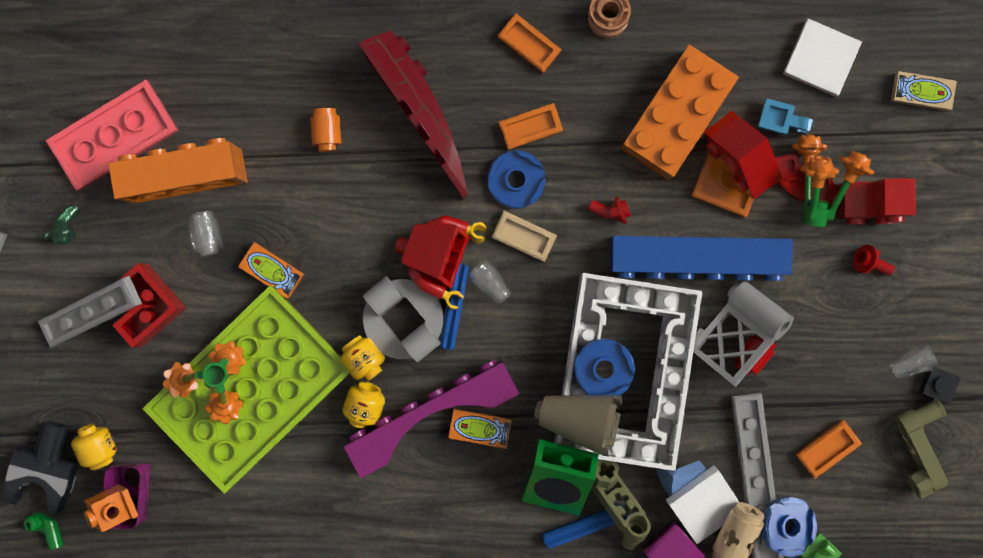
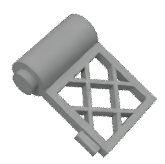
[693,281,794,387]

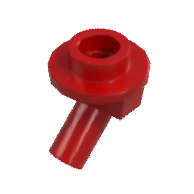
[588,196,631,225]
[853,244,896,277]

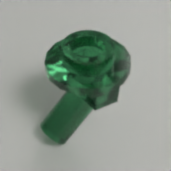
[46,204,80,244]

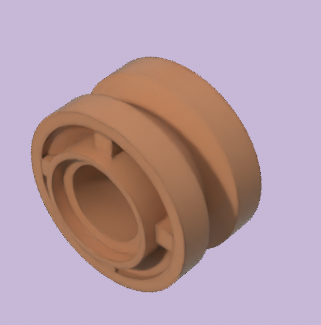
[588,0,631,38]

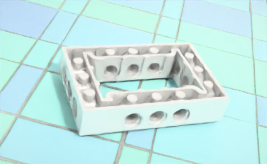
[554,273,702,471]

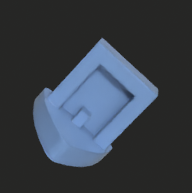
[656,460,706,497]

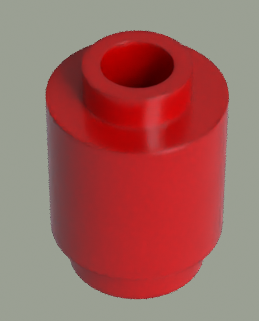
[734,335,777,376]

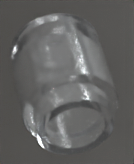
[188,211,223,256]

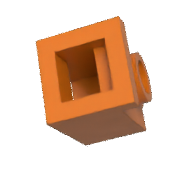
[84,484,138,532]

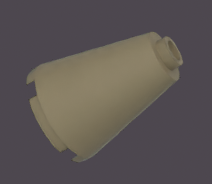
[535,395,622,457]

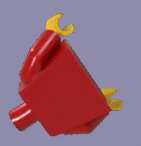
[395,215,487,310]

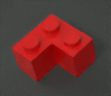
[704,111,783,199]
[836,178,916,225]
[112,263,187,348]

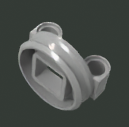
[362,276,444,363]

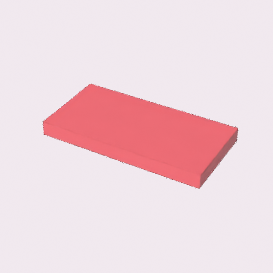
[45,80,179,191]

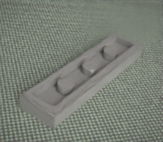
[38,276,142,348]

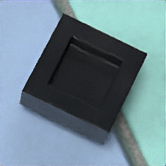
[919,366,961,405]

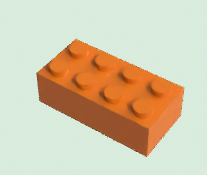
[620,44,739,181]
[108,138,248,204]

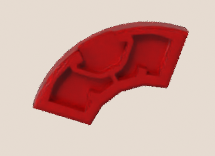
[775,153,837,204]

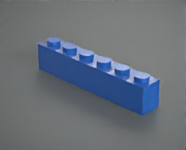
[610,236,793,281]

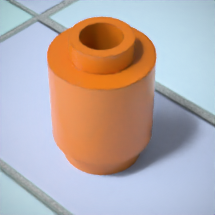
[310,108,342,152]

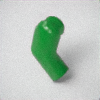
[24,512,64,550]

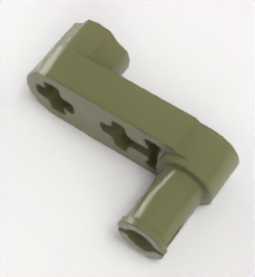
[895,399,948,499]
[591,459,651,550]

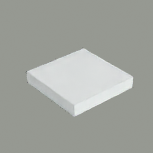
[783,18,862,97]
[666,465,739,544]

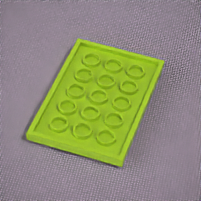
[143,285,350,494]

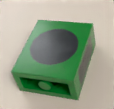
[522,439,599,516]

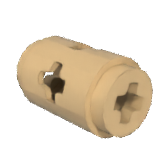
[712,502,765,558]

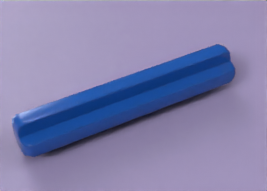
[439,264,469,350]
[543,504,628,549]

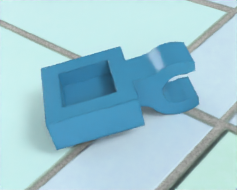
[757,98,813,136]

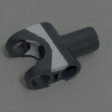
[4,421,78,516]

